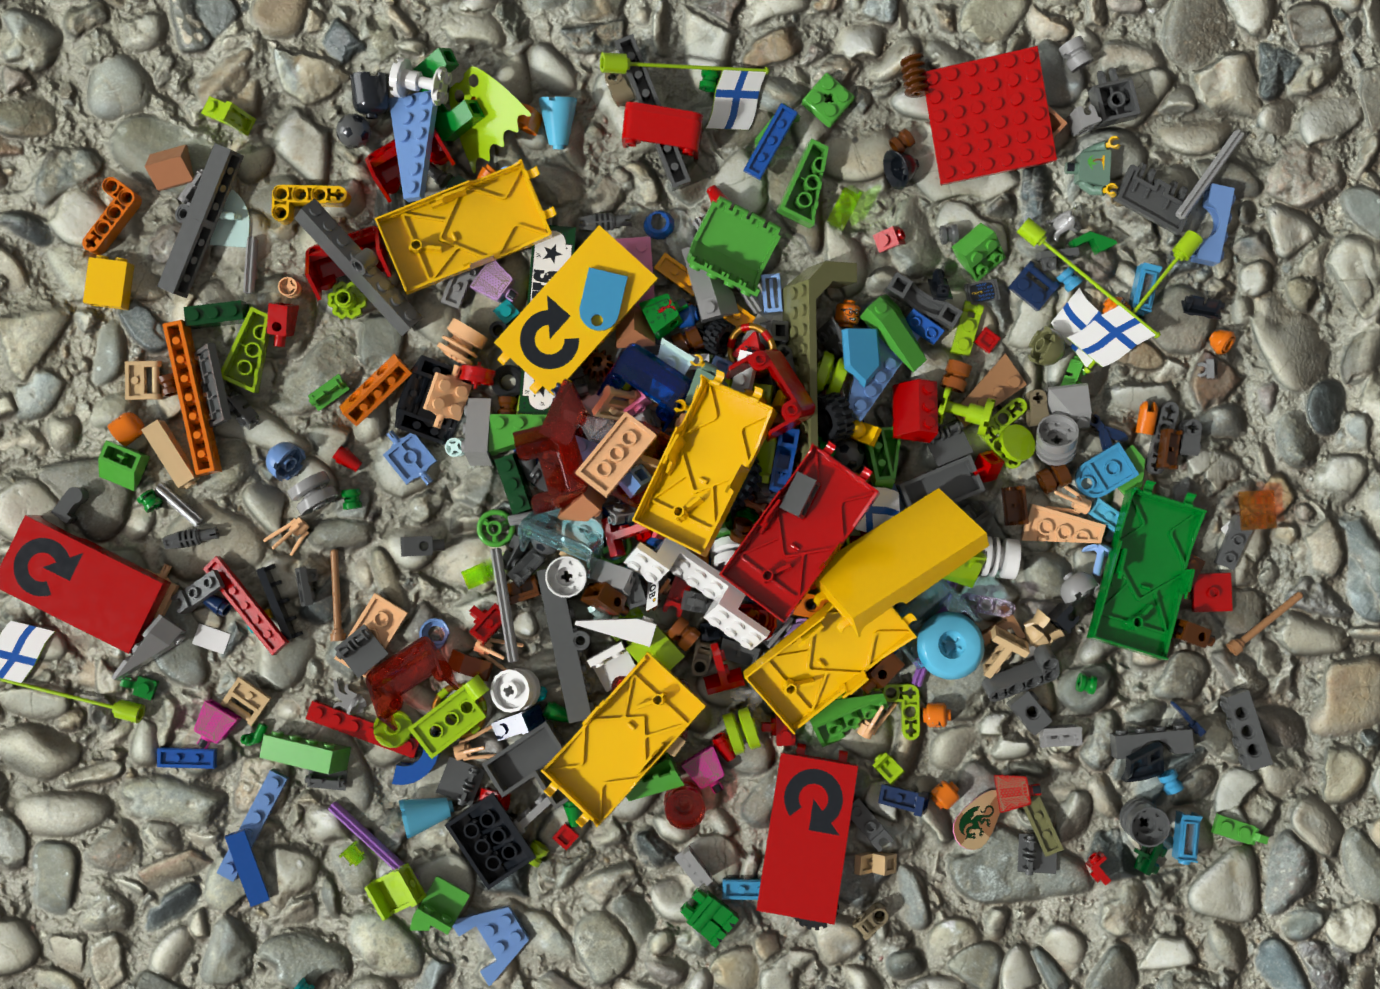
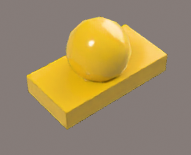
[849,419,882,447]

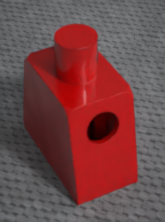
[267,302,299,347]

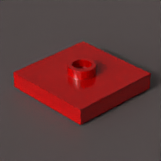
[1191,573,1233,612]

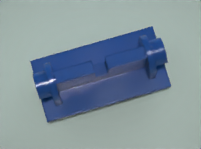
[906,308,945,345]

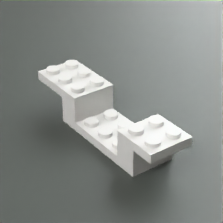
[623,538,770,650]

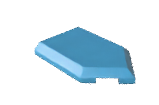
[841,328,881,387]

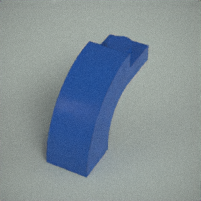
[769,428,800,492]
[392,729,441,785]

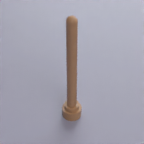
[330,549,346,641]
[1226,592,1303,656]

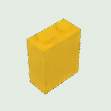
[83,255,135,310]

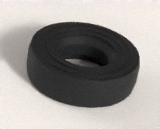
[492,365,522,398]

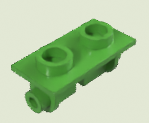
[1060,356,1087,386]
[308,374,350,411]

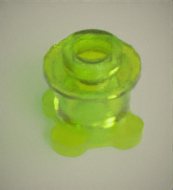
[339,841,365,867]

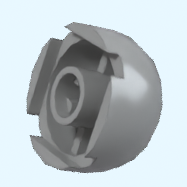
[1060,572,1100,607]

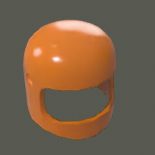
[107,412,145,446]

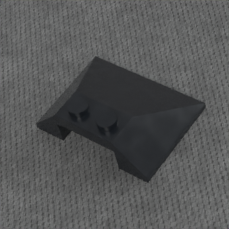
[395,355,472,445]

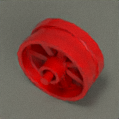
[459,362,496,389]

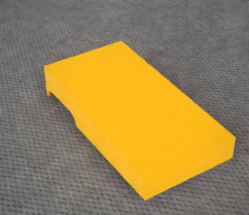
[813,488,989,637]

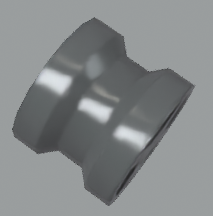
[939,224,959,245]

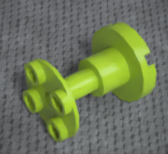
[938,387,996,437]

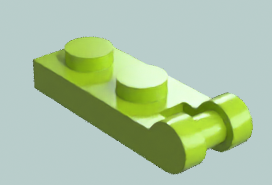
[950,300,984,357]

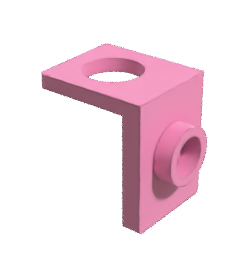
[624,380,651,416]

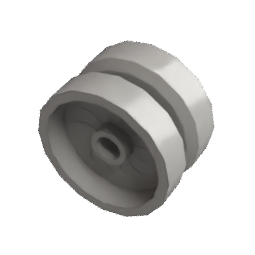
[287,471,339,516]

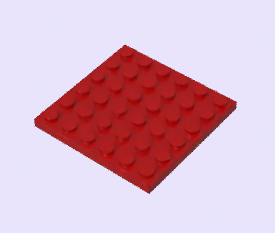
[922,46,1057,186]

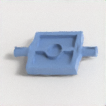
[383,430,437,486]

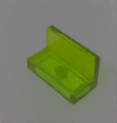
[826,187,863,231]

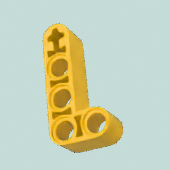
[271,185,352,225]

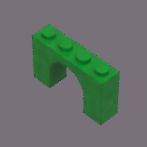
[413,47,485,141]

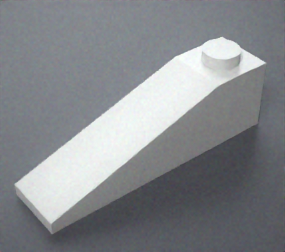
[575,616,657,647]

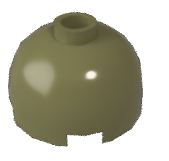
[1028,326,1065,366]

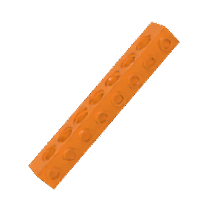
[162,320,222,476]

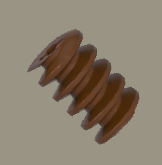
[900,53,929,98]

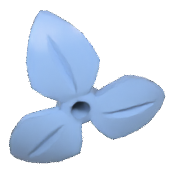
[1082,544,1112,576]

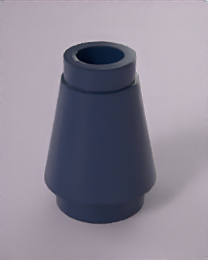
[202,595,232,617]

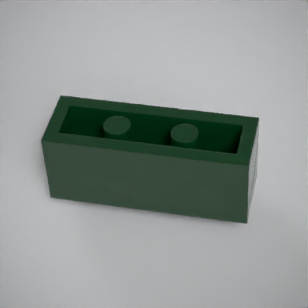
[183,300,249,329]
[494,454,536,515]

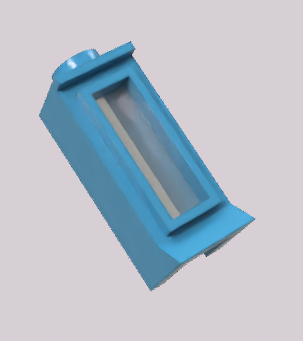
[1128,262,1162,316]
[1172,810,1203,865]

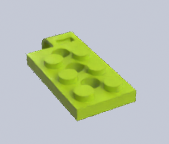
[408,674,490,759]

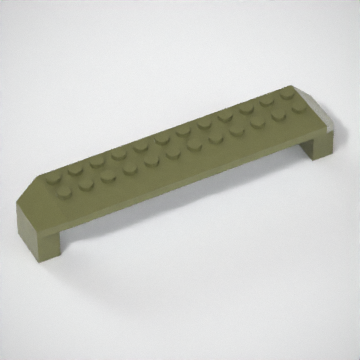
[782,261,861,536]

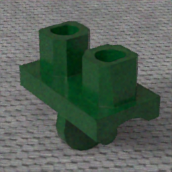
[1134,843,1167,876]

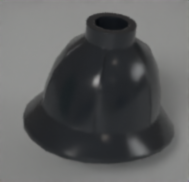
[883,150,919,190]

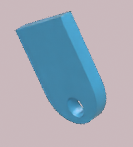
[579,267,628,331]
[1075,442,1139,498]

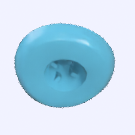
[917,611,985,680]

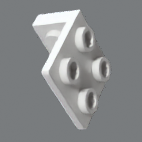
[587,641,636,692]

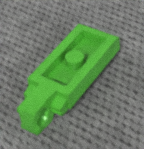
[1211,813,1269,845]

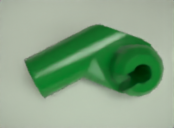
[241,723,268,746]

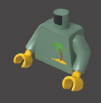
[1064,136,1121,198]
[674,354,729,413]

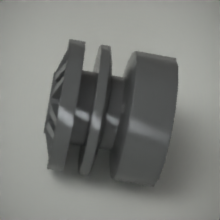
[1119,798,1171,847]

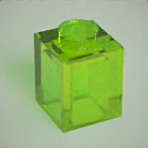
[461,562,493,590]

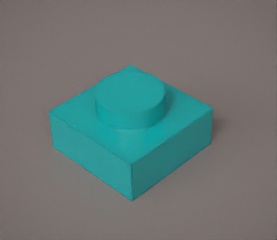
[493,299,520,325]

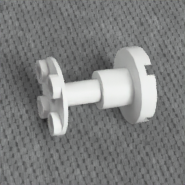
[389,57,452,106]

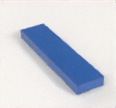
[743,103,798,180]
[225,828,270,907]

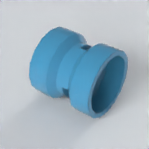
[1056,267,1083,292]
[1157,769,1184,795]

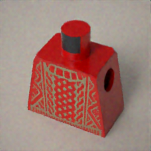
[994,775,1041,813]

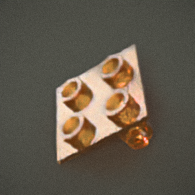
[1238,490,1277,530]

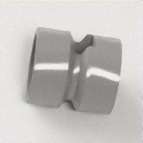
[1059,35,1094,73]

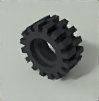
[703,319,737,357]

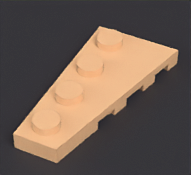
[1020,504,1106,543]

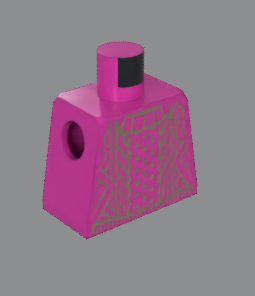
[194,699,242,749]
[681,744,725,794]

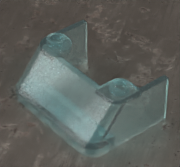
[518,509,604,579]
[897,579,982,670]

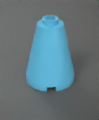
[539,97,577,150]
[399,797,454,839]

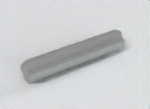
[243,237,259,294]
[155,483,203,527]

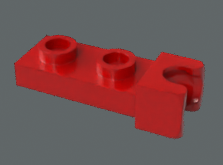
[662,576,691,617]

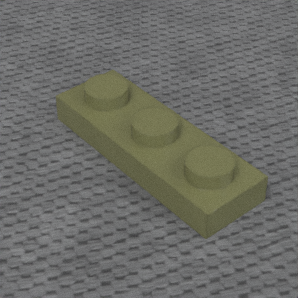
[1023,796,1064,857]

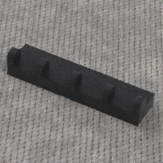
[256,564,303,640]

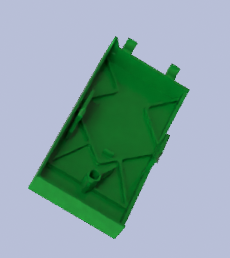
[1087,480,1207,660]

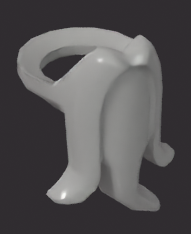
[1045,210,1081,248]
[333,680,367,715]

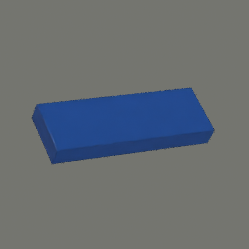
[157,747,217,769]

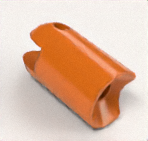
[1135,401,1158,435]

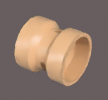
[278,277,302,299]

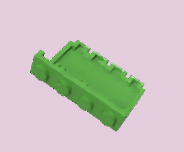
[686,196,781,297]

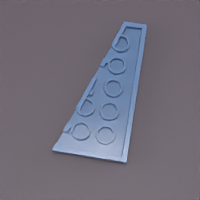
[389,90,438,202]
[847,325,920,422]

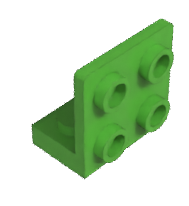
[414,876,470,935]

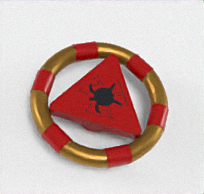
[727,323,777,379]

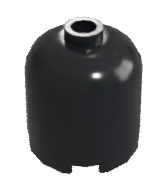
[350,72,390,119]

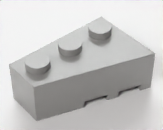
[461,398,494,466]

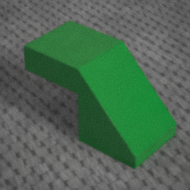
[1068,231,1117,255]

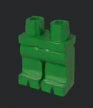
[680,888,739,948]

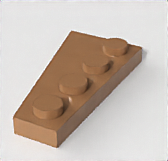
[953,353,1027,428]

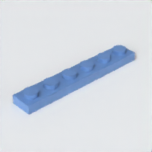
[216,769,289,882]

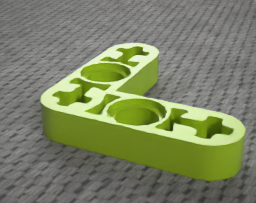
[981,398,1027,469]
[862,683,920,740]

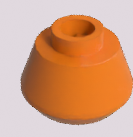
[1209,330,1236,355]

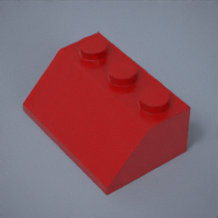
[892,379,938,443]

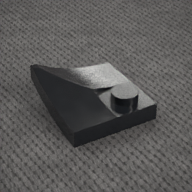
[1121,741,1164,782]

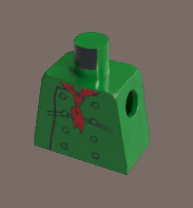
[639,293,688,340]

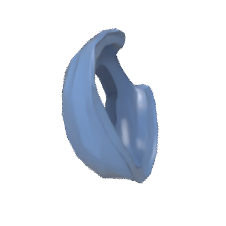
[419,618,450,650]

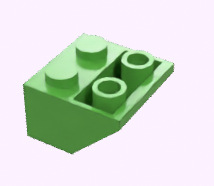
[952,223,1006,282]
[98,440,150,491]

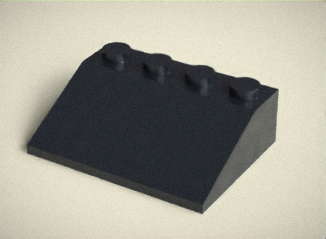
[445,793,536,890]

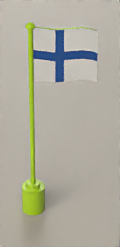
[600,52,770,130]
[1016,217,1161,367]
[1051,230,1203,373]
[846,487,900,546]
[0,621,145,723]

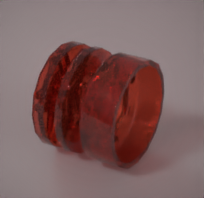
[663,781,706,830]

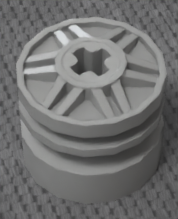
[1035,414,1079,466]

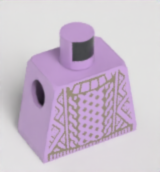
[470,260,519,303]

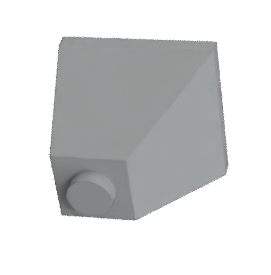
[1047,383,1092,429]

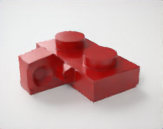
[469,603,502,645]
[761,714,796,746]

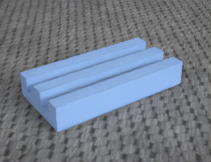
[761,273,783,314]

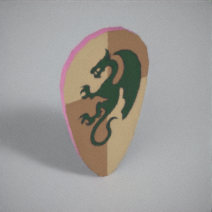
[953,790,1000,850]

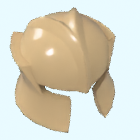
[1023,608,1065,648]

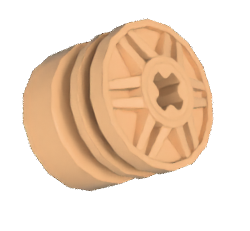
[437,318,488,366]

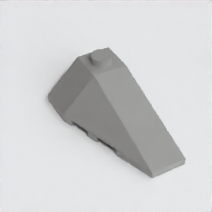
[681,247,739,323]
[111,614,187,681]

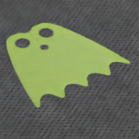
[449,66,531,173]

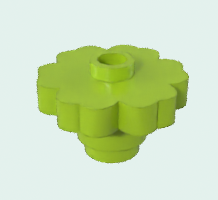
[327,281,367,320]

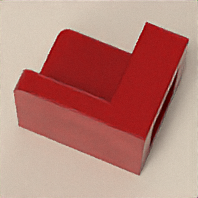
[972,450,1005,483]

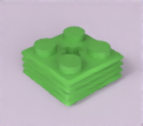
[802,73,855,128]

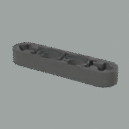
[1145,402,1179,475]

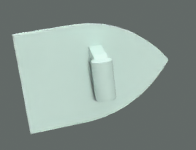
[210,189,250,248]

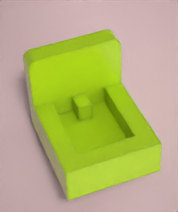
[872,752,905,785]

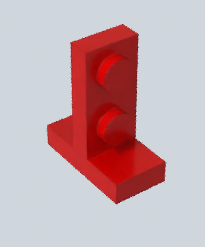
[601,518,651,557]
[703,643,745,695]

